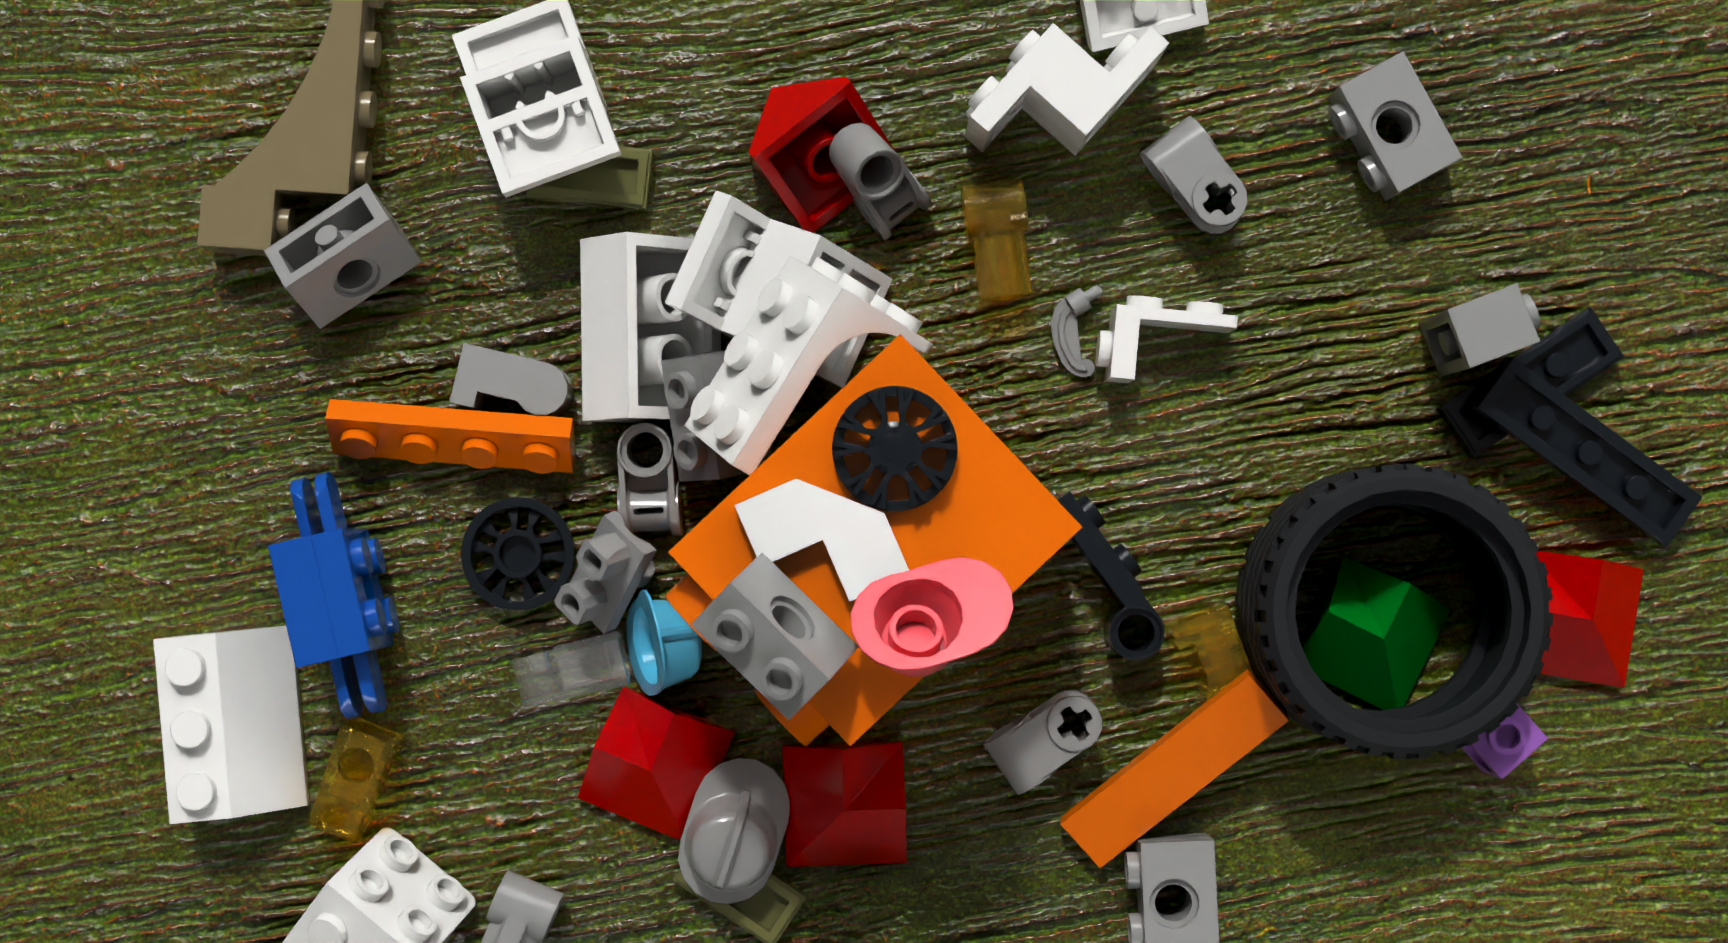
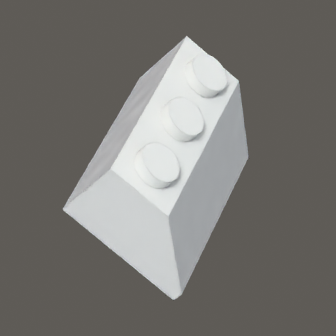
[580,232,721,423]
[153,625,310,824]

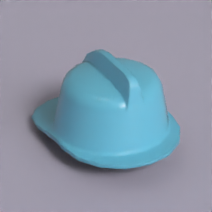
[626,590,703,696]

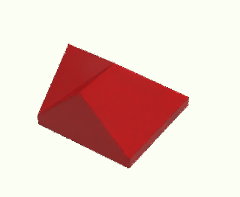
[748,76,895,233]
[1536,551,1644,688]
[577,686,735,840]
[782,741,907,867]

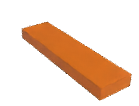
[1060,669,1289,868]

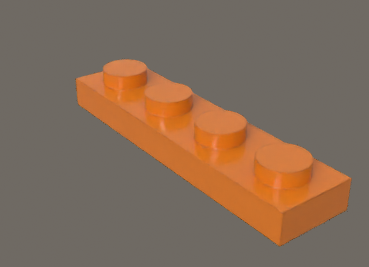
[325,399,576,474]

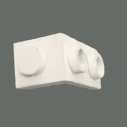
[1095,296,1238,384]

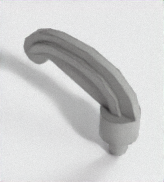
[1050,286,1102,377]

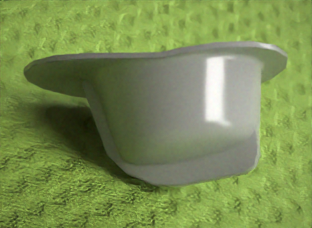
[678,758,790,904]

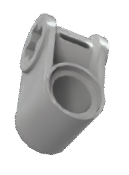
[1140,116,1248,234]
[829,123,933,241]
[617,423,683,536]
[983,690,1102,795]

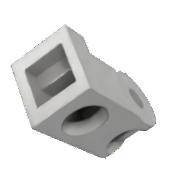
[449,343,573,417]

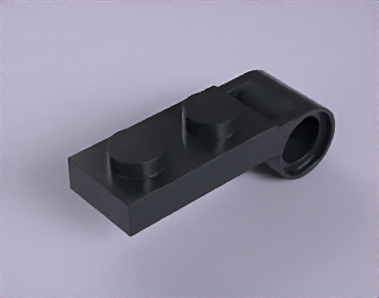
[1056,491,1165,661]

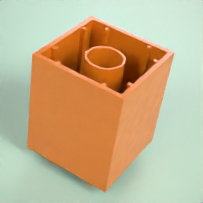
[665,334,1082,747]

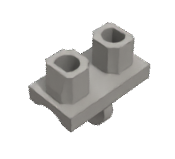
[554,511,657,634]

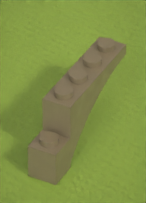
[197,0,385,256]

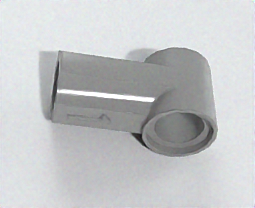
[481,870,564,943]

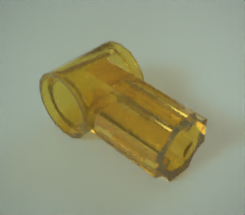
[961,178,1033,302]

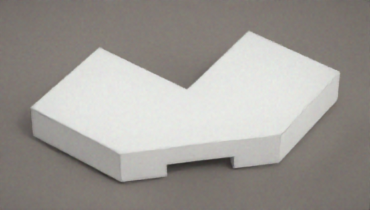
[734,479,909,601]

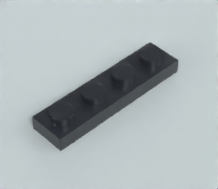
[1470,356,1703,547]

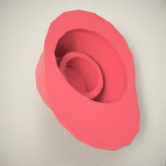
[850,557,1014,677]

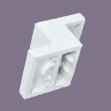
[452,0,622,197]
[965,23,1169,156]
[665,191,893,388]

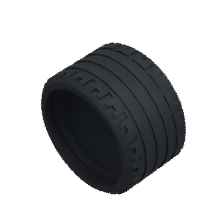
[1234,464,1553,760]

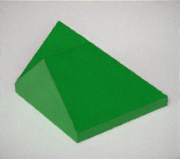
[1300,556,1451,710]

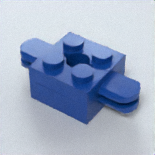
[268,472,399,719]

